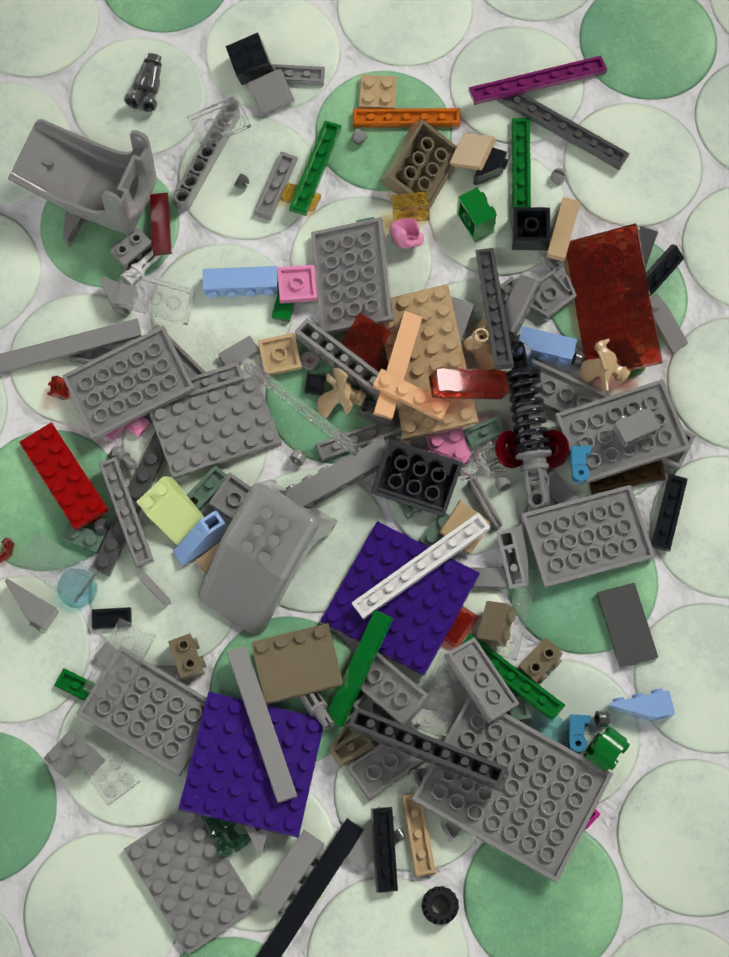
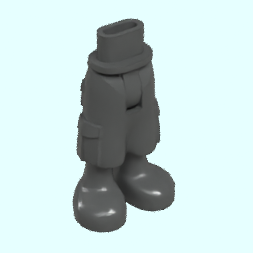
[124,53,162,112]

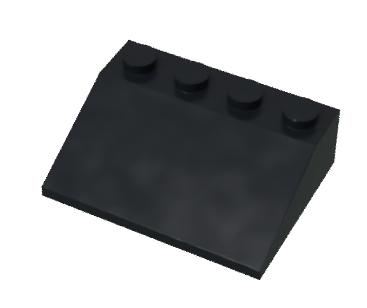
[371,435,463,517]

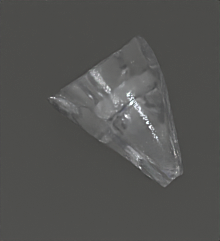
[459,440,507,481]

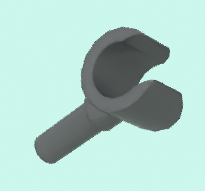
[394,828,405,844]

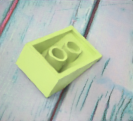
[137,476,204,546]

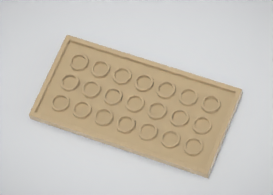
[380,284,479,441]

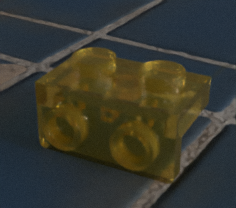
[391,192,430,222]

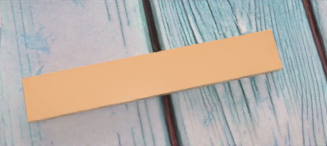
[373,311,422,420]

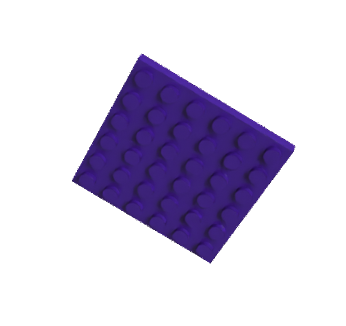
[321,521,480,677]
[178,692,323,838]

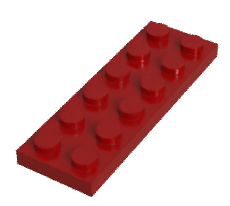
[19,422,109,531]

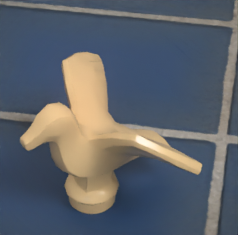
[462,317,501,374]
[580,339,630,394]
[317,368,367,421]

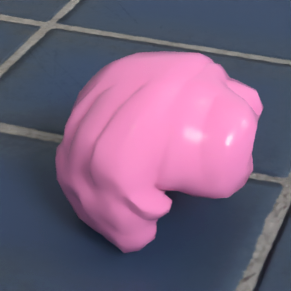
[389,218,424,249]

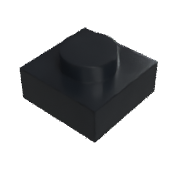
[304,374,326,396]

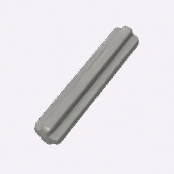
[467,477,502,530]

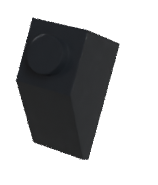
[473,147,509,185]

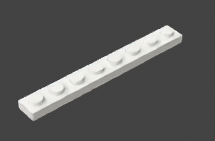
[352,512,490,620]

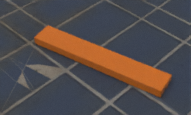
[353,108,460,128]

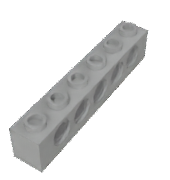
[295,318,380,401]

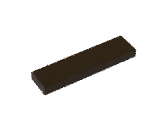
[588,460,666,495]

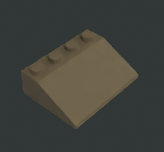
[379,119,457,209]
[251,623,343,705]

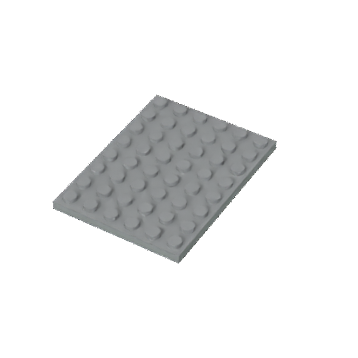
[412,695,613,883]

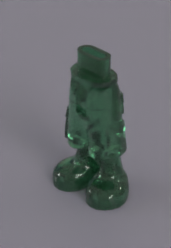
[201,815,251,859]

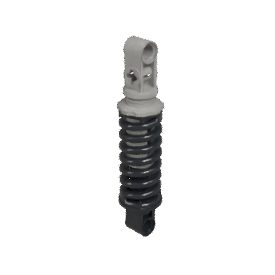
[505,340,552,509]

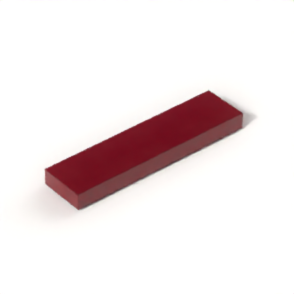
[150,192,172,256]

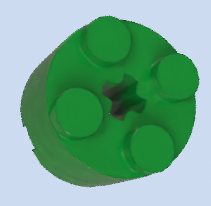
[583,724,630,771]

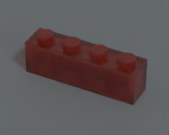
[429,367,509,400]

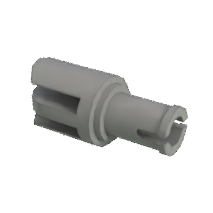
[299,692,335,730]

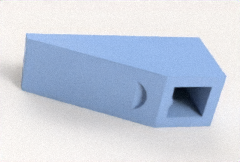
[173,510,228,566]
[608,688,675,721]

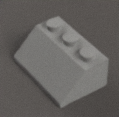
[503,274,541,336]

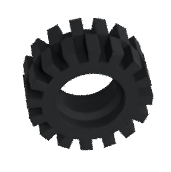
[421,886,459,925]

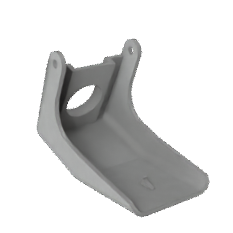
[8,119,157,234]
[198,479,338,635]

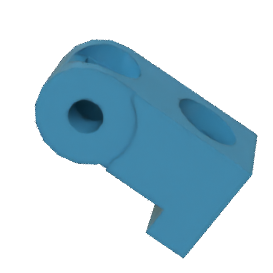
[570,446,591,484]
[568,714,591,754]

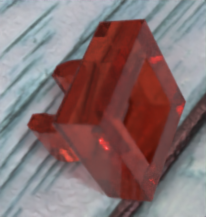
[47,376,69,400]

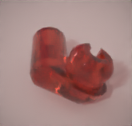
[0,538,15,563]

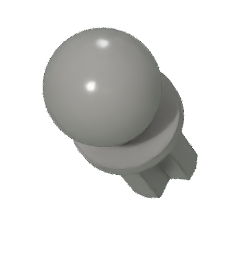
[110,446,138,471]

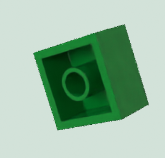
[457,187,497,242]

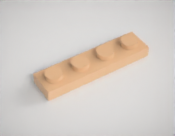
[372,369,450,422]

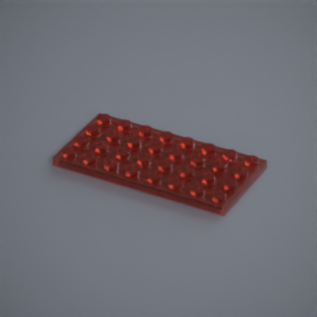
[567,223,663,380]

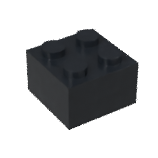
[225,32,274,85]
[512,207,550,251]

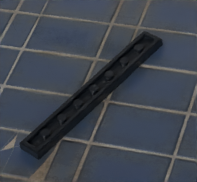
[256,818,364,957]

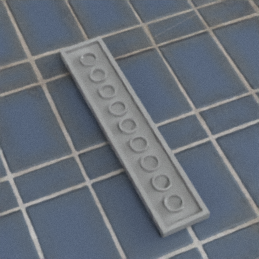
[507,358,696,470]

